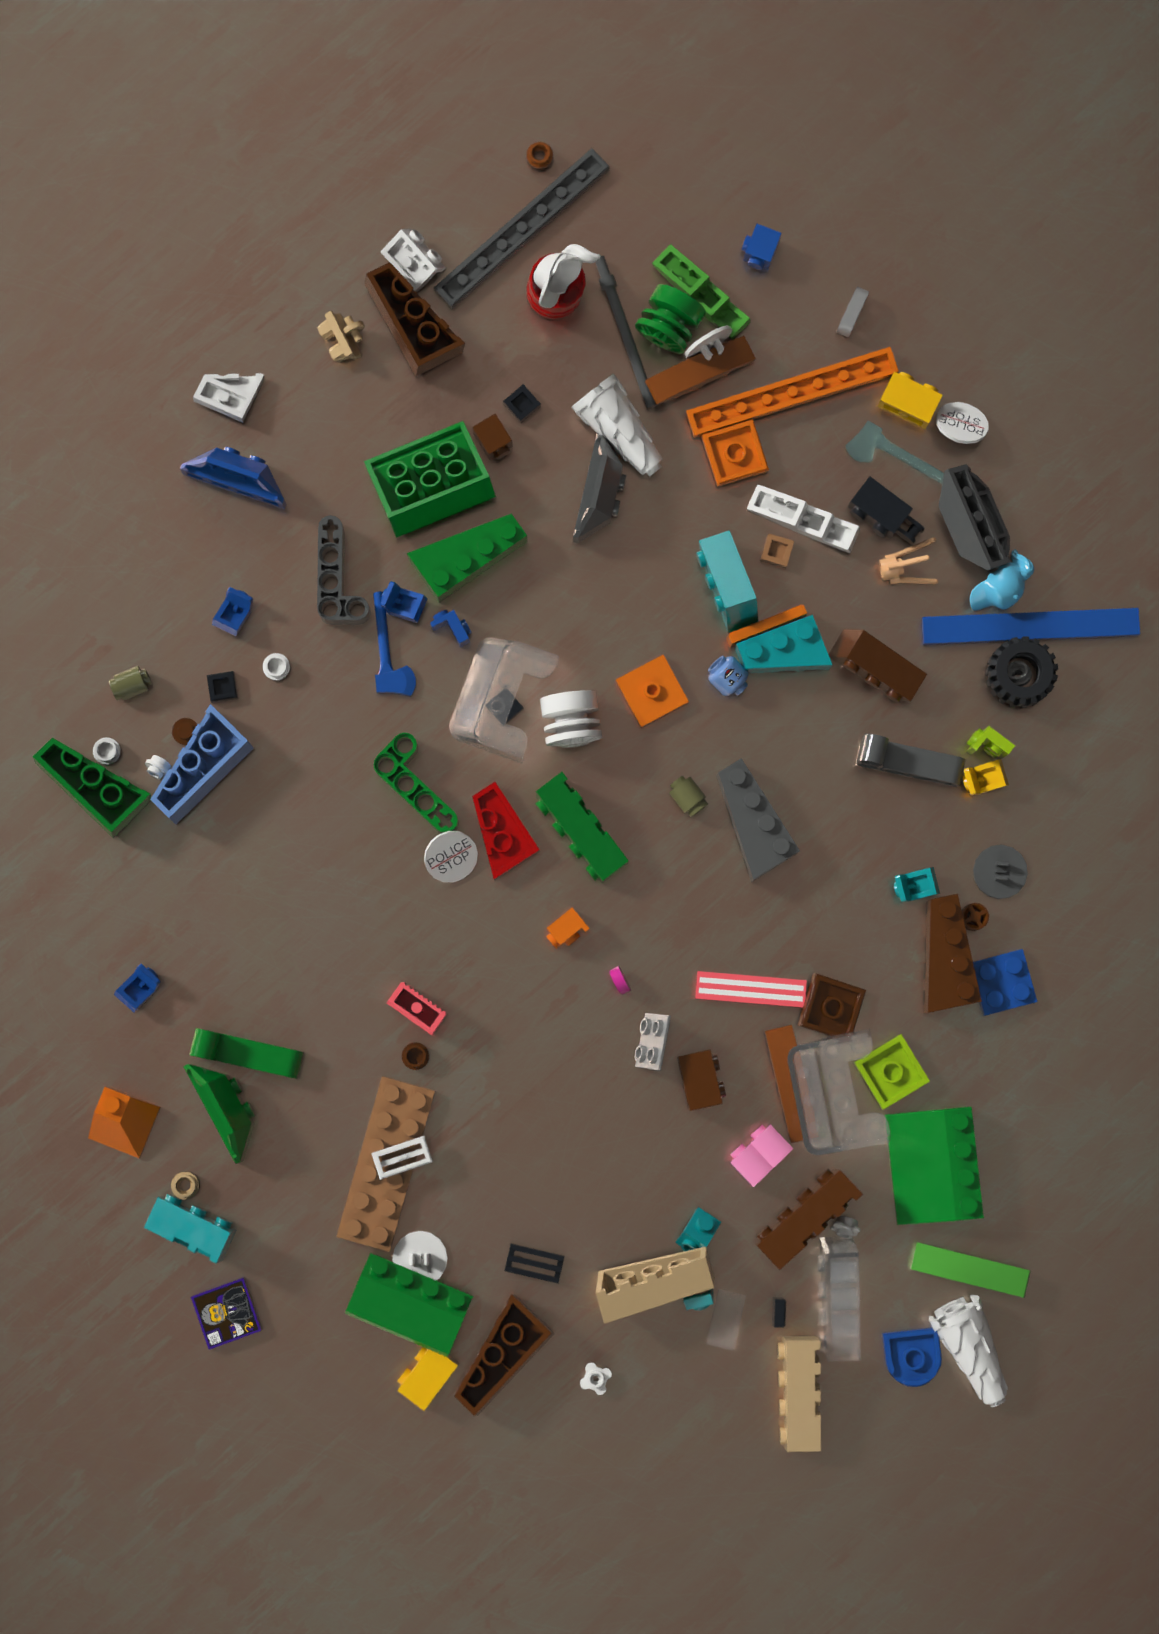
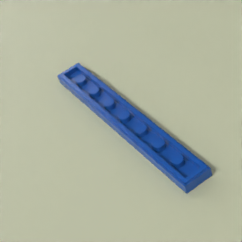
[922,608,1140,645]

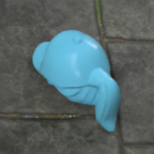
[970,549,1035,611]

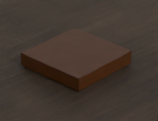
[797,973,866,1042]

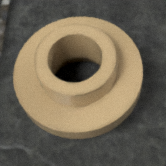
[171,1172,199,1200]

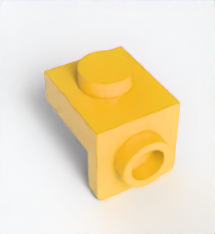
[963,759,1009,795]

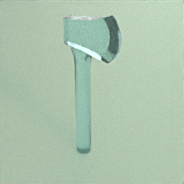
[845,421,944,484]

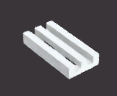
[371,1136,433,1180]

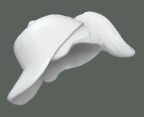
[534,244,601,308]

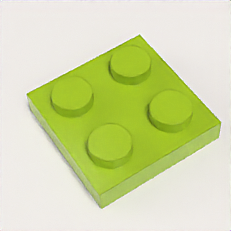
[853,1034,930,1110]

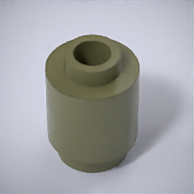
[109,666,152,700]
[669,776,708,817]

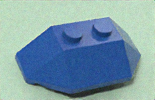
[180,447,287,509]

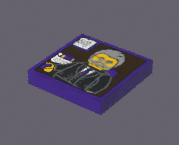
[191,1277,262,1350]

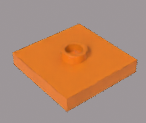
[701,419,769,487]
[615,655,689,728]

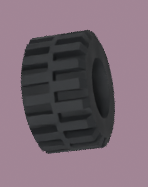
[985,636,1058,708]

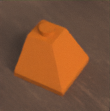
[88,1087,161,1158]

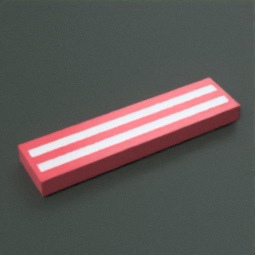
[695,971,807,1008]

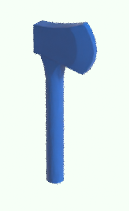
[373,591,416,696]

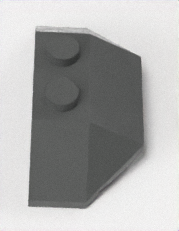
[573,433,626,543]
[938,464,1010,570]

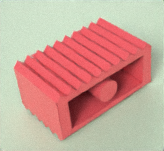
[387,982,447,1036]

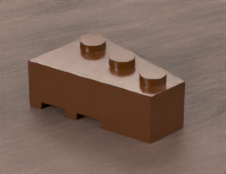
[828,629,927,703]

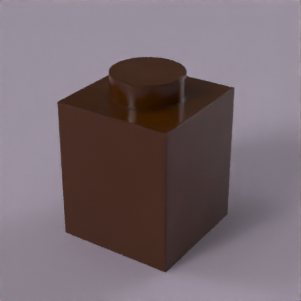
[472,413,513,460]

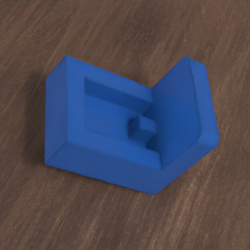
[381,581,427,623]
[212,587,253,636]
[430,610,472,648]
[114,964,160,1013]

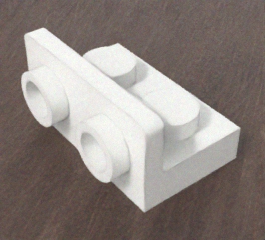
[381,229,446,291]

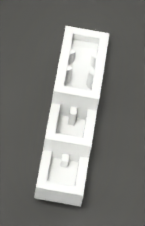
[747,484,861,553]

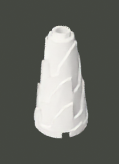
[571,374,663,477]
[929,1295,1008,1407]

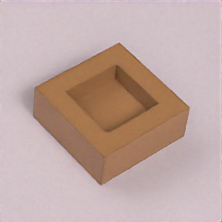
[760,533,794,568]

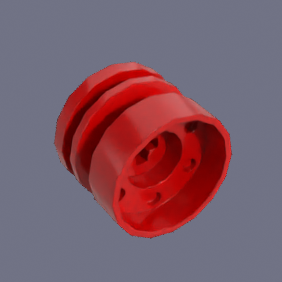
[526,253,586,320]

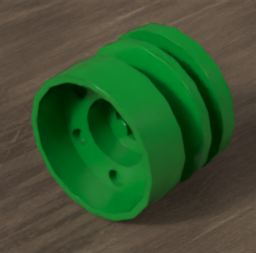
[635,284,706,354]

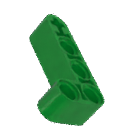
[373,732,459,833]
[189,1028,304,1079]

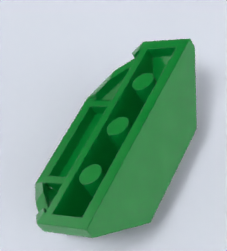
[183,1064,256,1164]

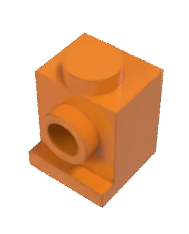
[546,908,590,949]

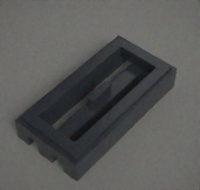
[504,1243,565,1283]

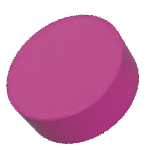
[610,966,631,995]

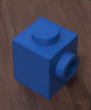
[741,224,782,270]

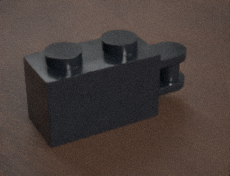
[848,476,925,544]

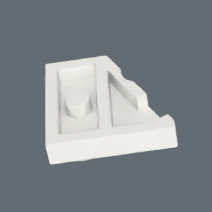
[193,373,264,423]

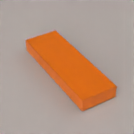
[727,604,807,648]

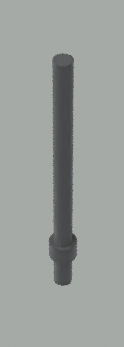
[595,256,657,409]

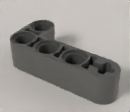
[317,515,371,625]
[856,734,966,787]

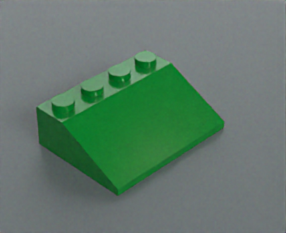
[364,421,496,538]
[885,1107,984,1225]

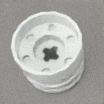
[540,690,602,748]

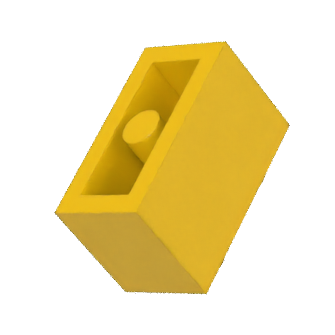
[877,372,943,430]
[397,1347,459,1411]

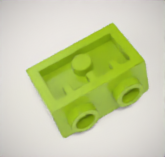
[966,726,1015,759]

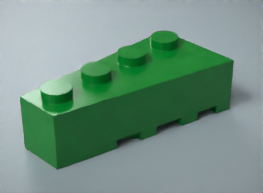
[407,513,528,603]
[33,738,151,838]
[535,772,629,883]

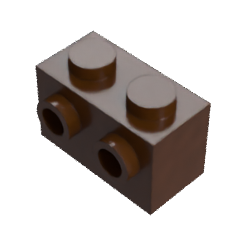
[677,1049,726,1111]

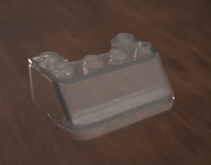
[449,638,559,764]
[787,1029,891,1155]

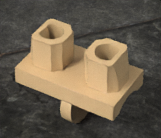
[317,311,365,362]

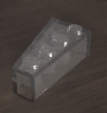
[817,1237,861,1362]

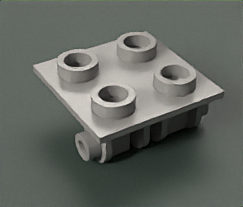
[635,1013,671,1071]

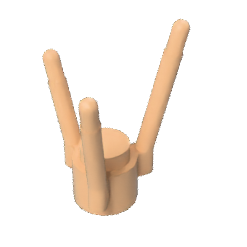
[879,537,938,585]

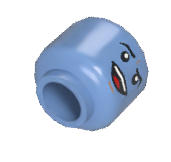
[708,656,749,696]

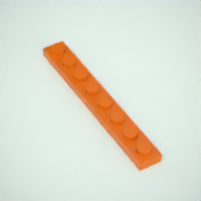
[686,346,899,438]

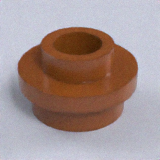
[527,142,553,169]

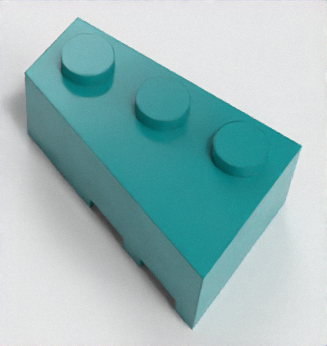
[696,530,759,633]
[734,615,832,673]
[144,1194,237,1264]

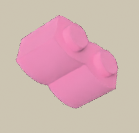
[730,1124,793,1187]

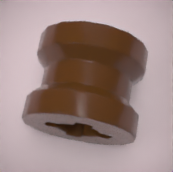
[962,903,989,931]

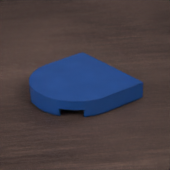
[882,1328,942,1387]

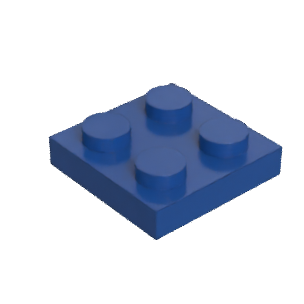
[973,949,1037,1016]

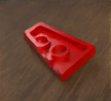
[472,782,540,880]

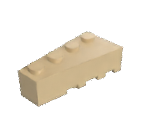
[596,1247,715,1324]
[778,1335,821,1452]

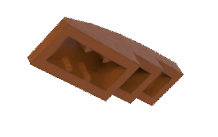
[645,336,756,405]
[765,1025,818,1143]

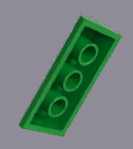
[345,1253,473,1357]

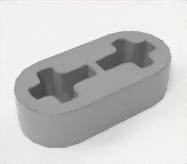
[836,286,869,338]

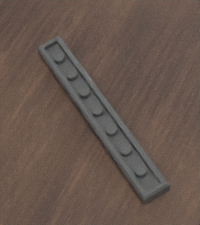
[434,148,610,309]

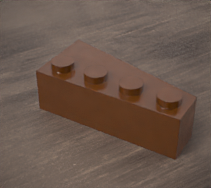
[364,262,465,376]
[924,894,982,1014]
[755,1168,863,1270]
[454,1294,555,1416]

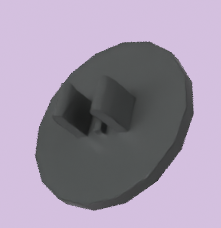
[973,845,1028,899]

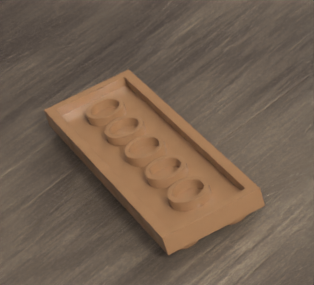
[336,1076,435,1252]

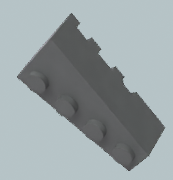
[716,758,800,882]

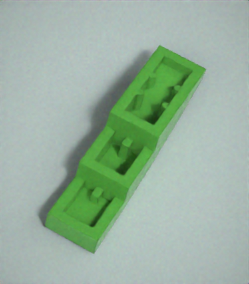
[652,244,751,340]
[911,1242,1031,1298]

